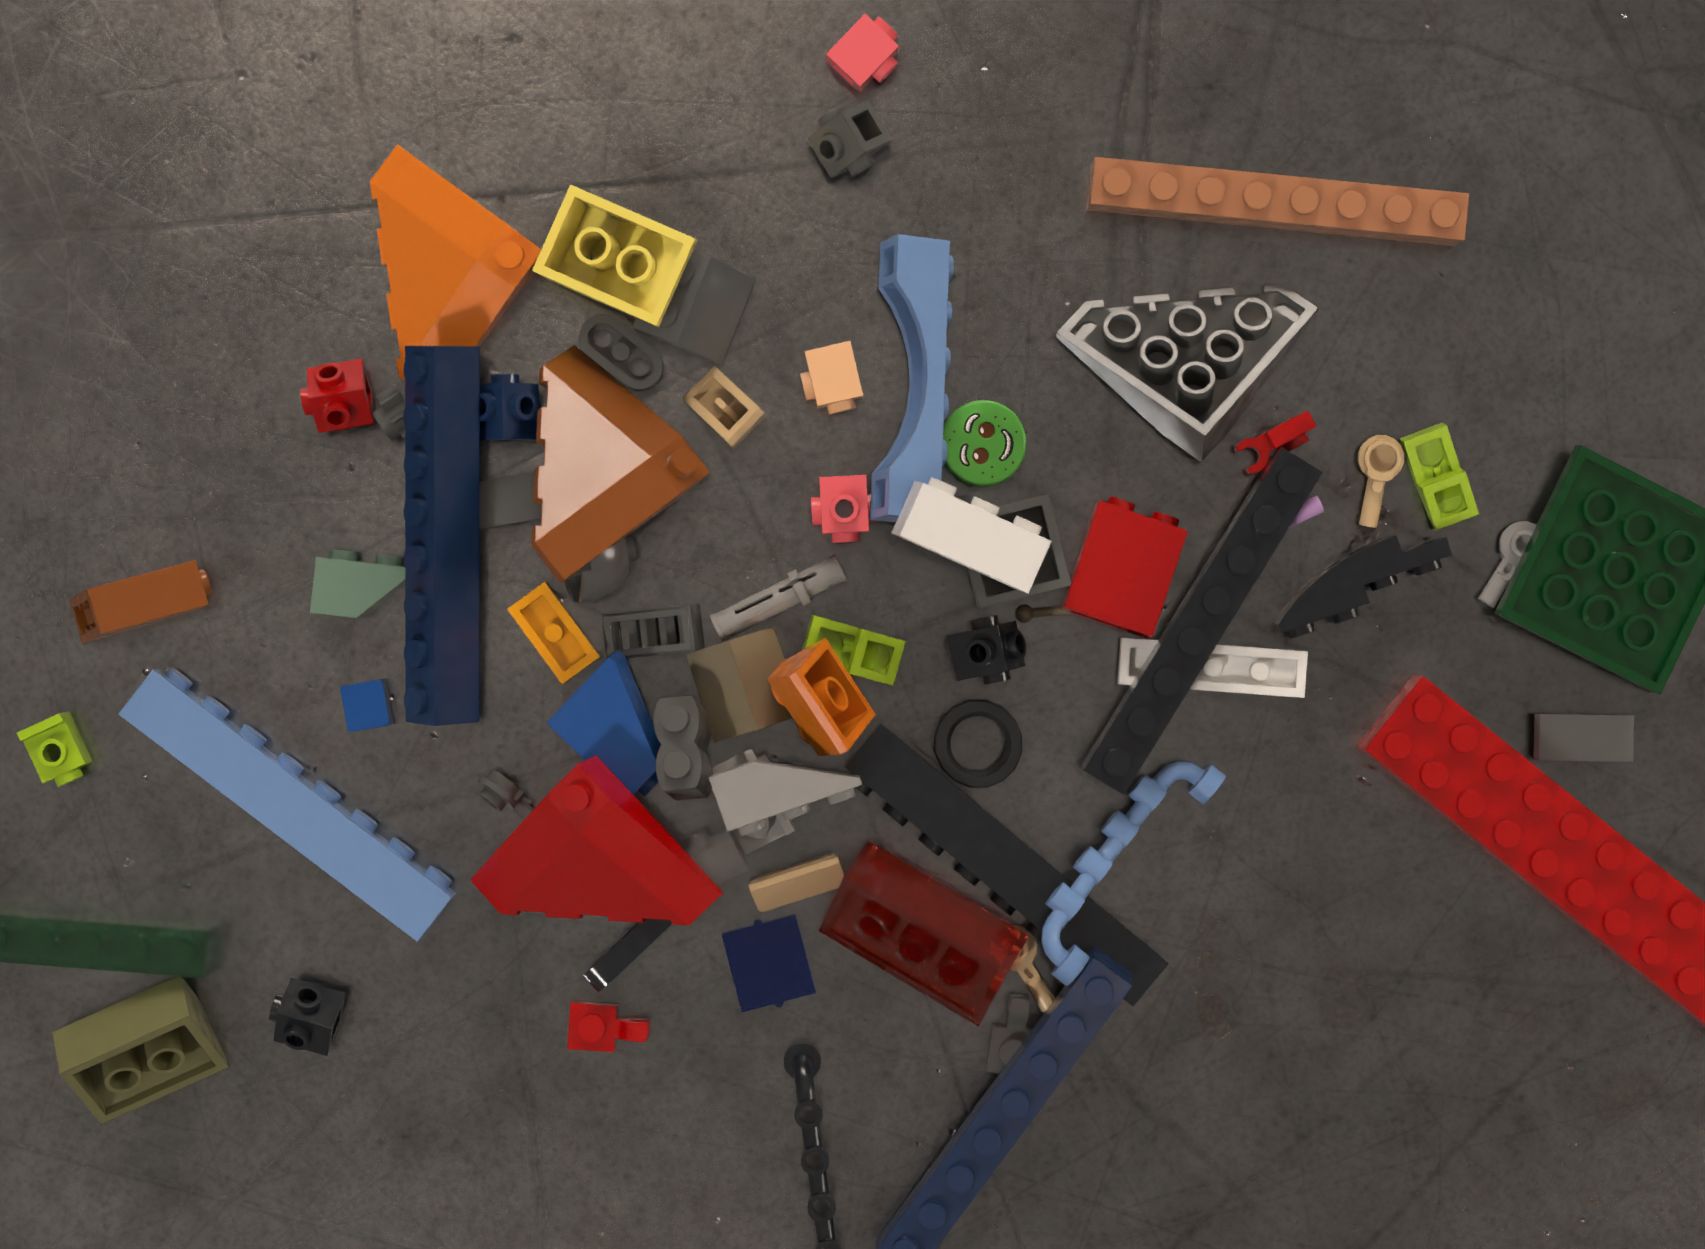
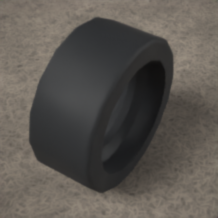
[934,700,1022,788]

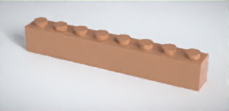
[1086,157,1469,246]

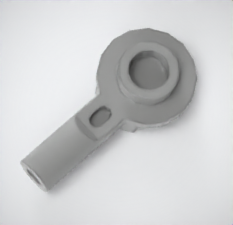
[1478,521,1537,608]

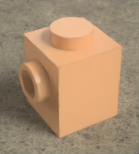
[800,341,863,415]

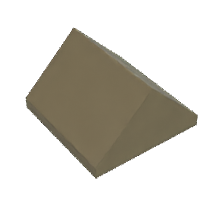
[686,626,793,743]

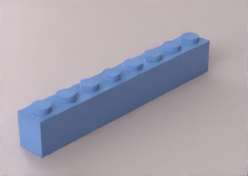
[119,667,457,942]

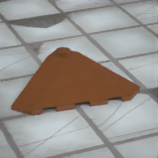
[531,345,710,584]

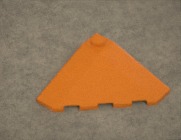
[370,144,541,381]

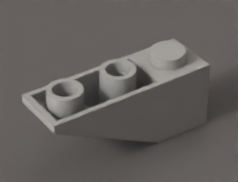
[709,760,862,836]

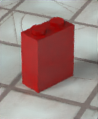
[1060,496,1188,639]

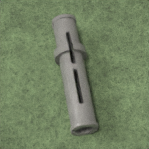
[710,554,848,642]

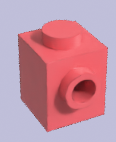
[826,14,899,94]

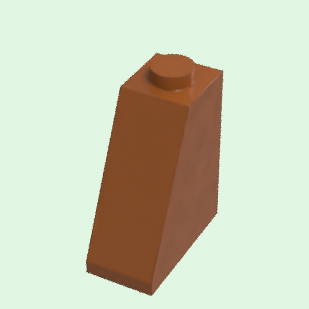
[69,560,211,645]

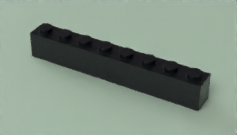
[1080,448,1323,795]
[845,722,1169,1007]

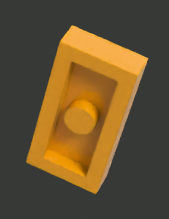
[507,582,601,684]

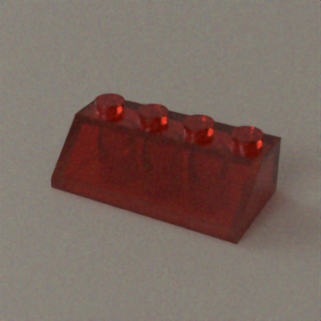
[819,841,1030,1027]

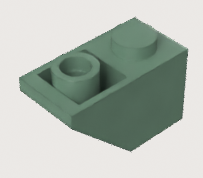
[310,549,405,618]

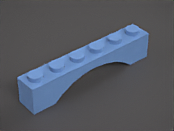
[870,234,954,522]

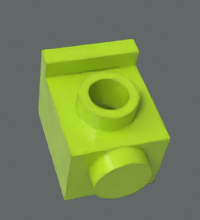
[17,712,93,787]

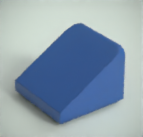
[340,679,394,732]

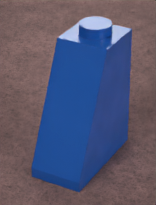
[547,650,661,796]

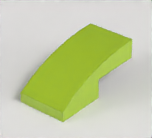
[1399,422,1479,530]
[801,614,906,686]

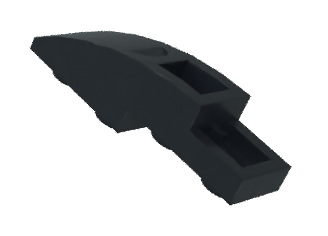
[1272,535,1453,639]

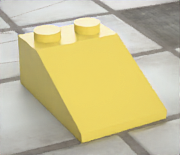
[532,184,698,327]

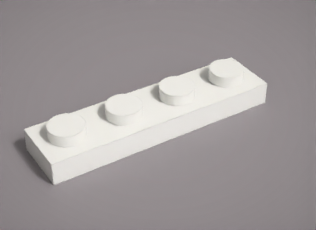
[1117,638,1308,698]

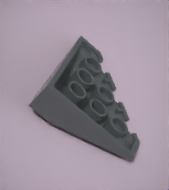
[1056,283,1319,462]

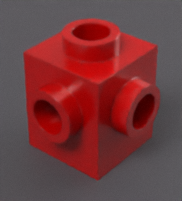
[300,358,374,433]

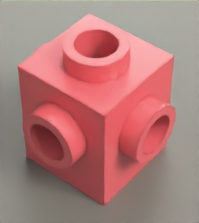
[811,475,878,543]

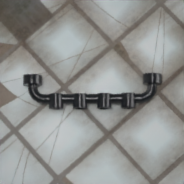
[784,1041,842,1249]

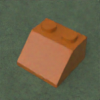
[767,638,876,756]

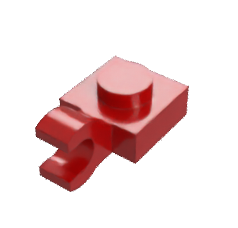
[1234,410,1317,474]
[567,1001,650,1052]

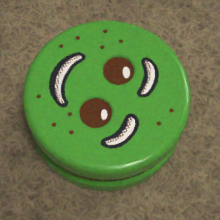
[943,400,1027,488]

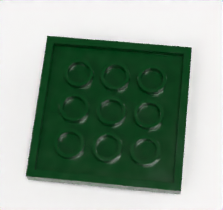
[1494,445,1705,695]

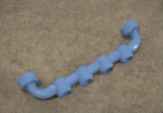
[1041,761,1226,986]

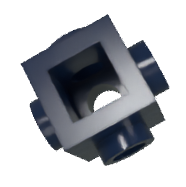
[479,374,540,442]

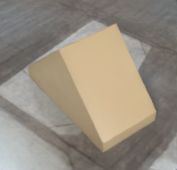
[682,366,766,450]

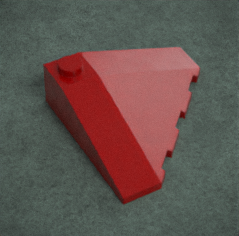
[470,755,724,926]

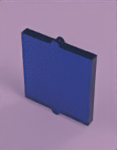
[721,914,816,1012]

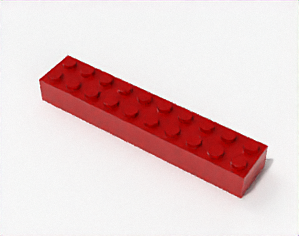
[1355,674,1705,1027]

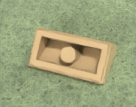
[748,852,846,912]

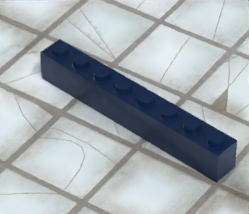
[403,346,479,726]
[874,946,1133,1249]

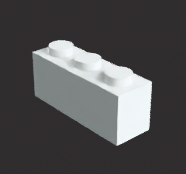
[892,477,1052,593]

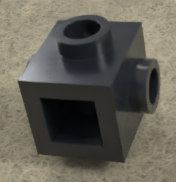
[947,615,1026,685]
[269,978,345,1056]

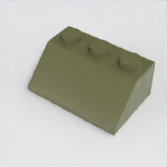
[52,975,229,1124]

